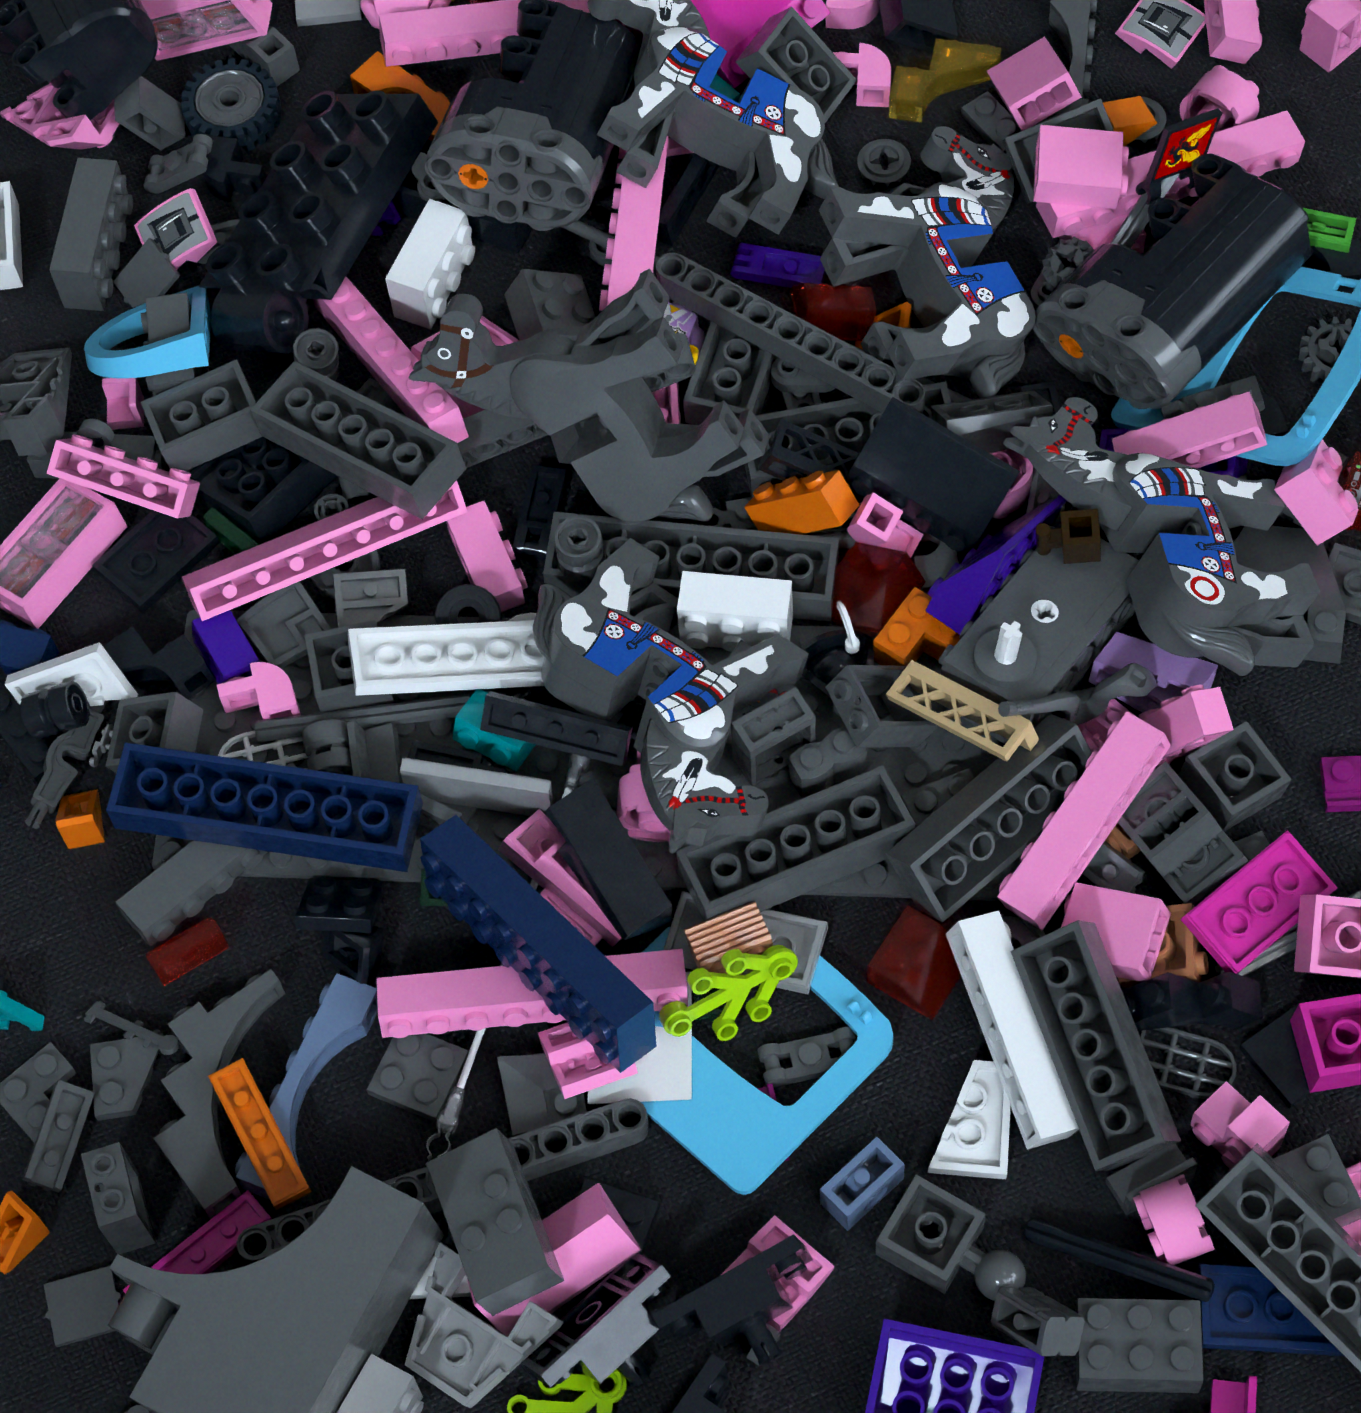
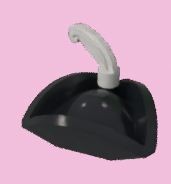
[800,601,875,702]

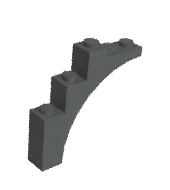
[153,969,285,1220]

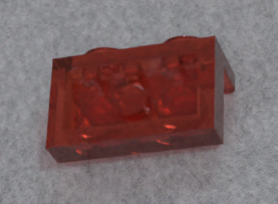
[146,917,229,987]

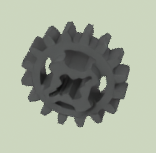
[1298,317,1353,383]

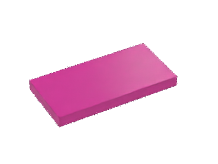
[1180,830,1338,974]

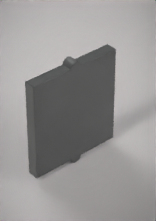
[113,238,180,308]
[43,1265,122,1347]

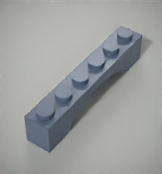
[235,973,378,1201]

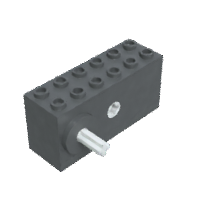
[939,520,1139,744]

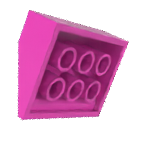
[691,0,830,88]

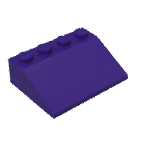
[925,494,1066,634]
[865,1319,1044,1413]

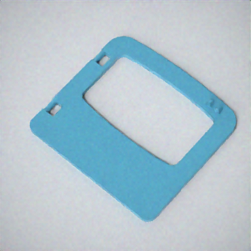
[1111,267,1361,466]
[641,927,894,1195]

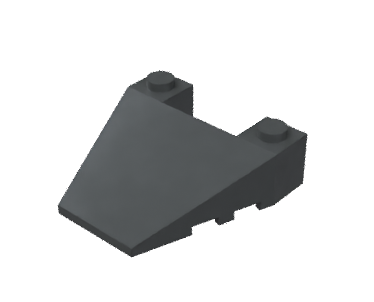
[0,347,72,457]
[1233,526,1346,664]

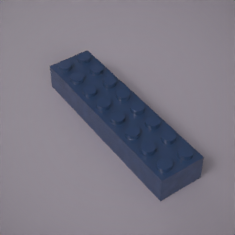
[106,742,423,872]
[420,815,657,1073]

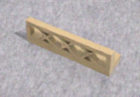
[886,660,1039,762]

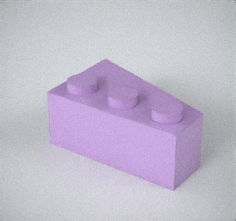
[1088,632,1218,713]

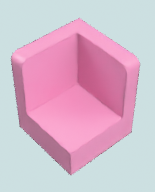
[102,378,144,430]

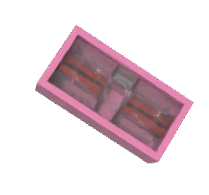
[140,0,273,61]
[0,478,128,629]

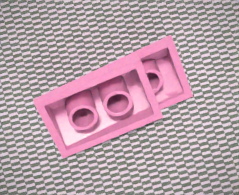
[498,809,621,947]
[466,1183,642,1336]

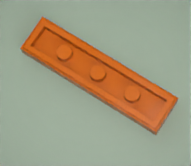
[208,1058,311,1210]

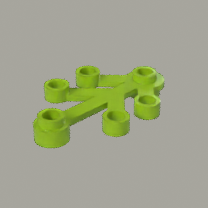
[659,945,798,1041]
[507,1368,627,1413]

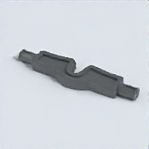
[25,700,109,829]

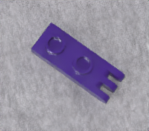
[730,243,826,293]

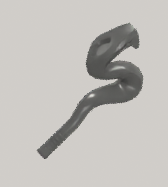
[998,663,1157,725]

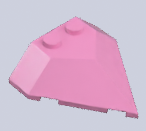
[0,83,120,150]

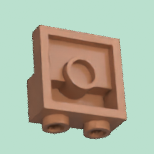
[1118,903,1209,988]

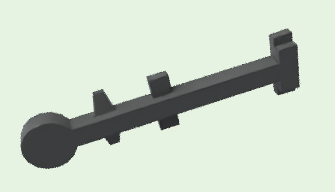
[84,1001,179,1055]

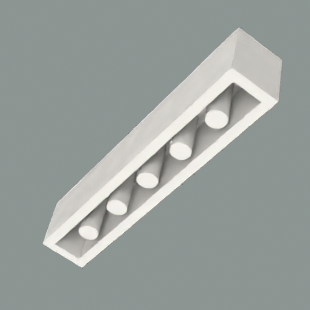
[946,911,1079,1150]

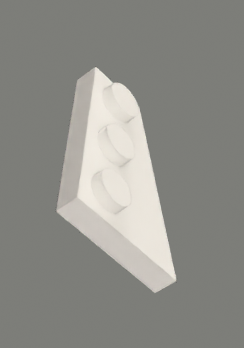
[4,642,138,706]
[927,1060,1011,1180]

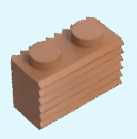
[684,901,773,974]

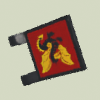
[1136,108,1222,205]

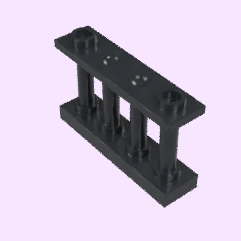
[480,686,645,766]

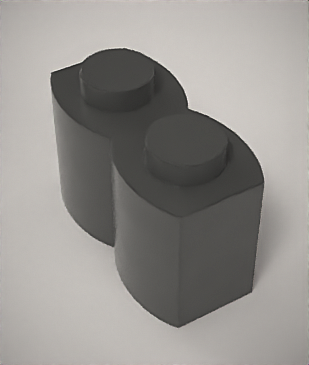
[789,726,867,798]

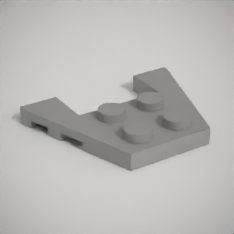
[405,1243,563,1408]

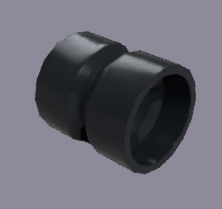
[20,681,90,739]

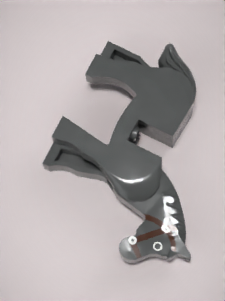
[409,269,769,522]

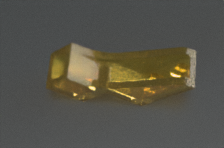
[889,39,1002,123]

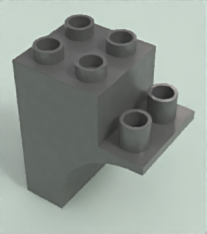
[107,1166,444,1413]

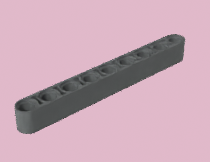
[656,253,925,415]

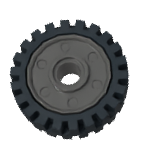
[181,58,282,153]

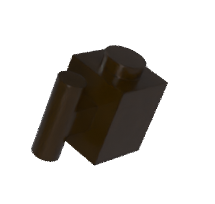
[1036,509,1101,564]

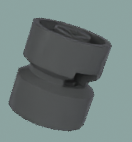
[293,328,339,381]
[554,516,605,582]
[302,719,353,776]

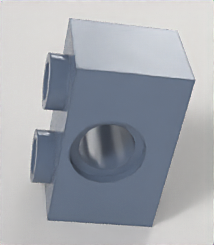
[820,1137,905,1231]

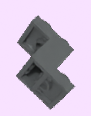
[1118,762,1249,905]

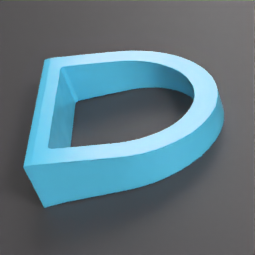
[84,286,211,378]

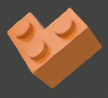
[873,587,960,666]

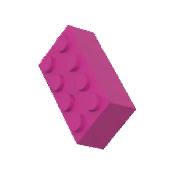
[1290,994,1361,1093]

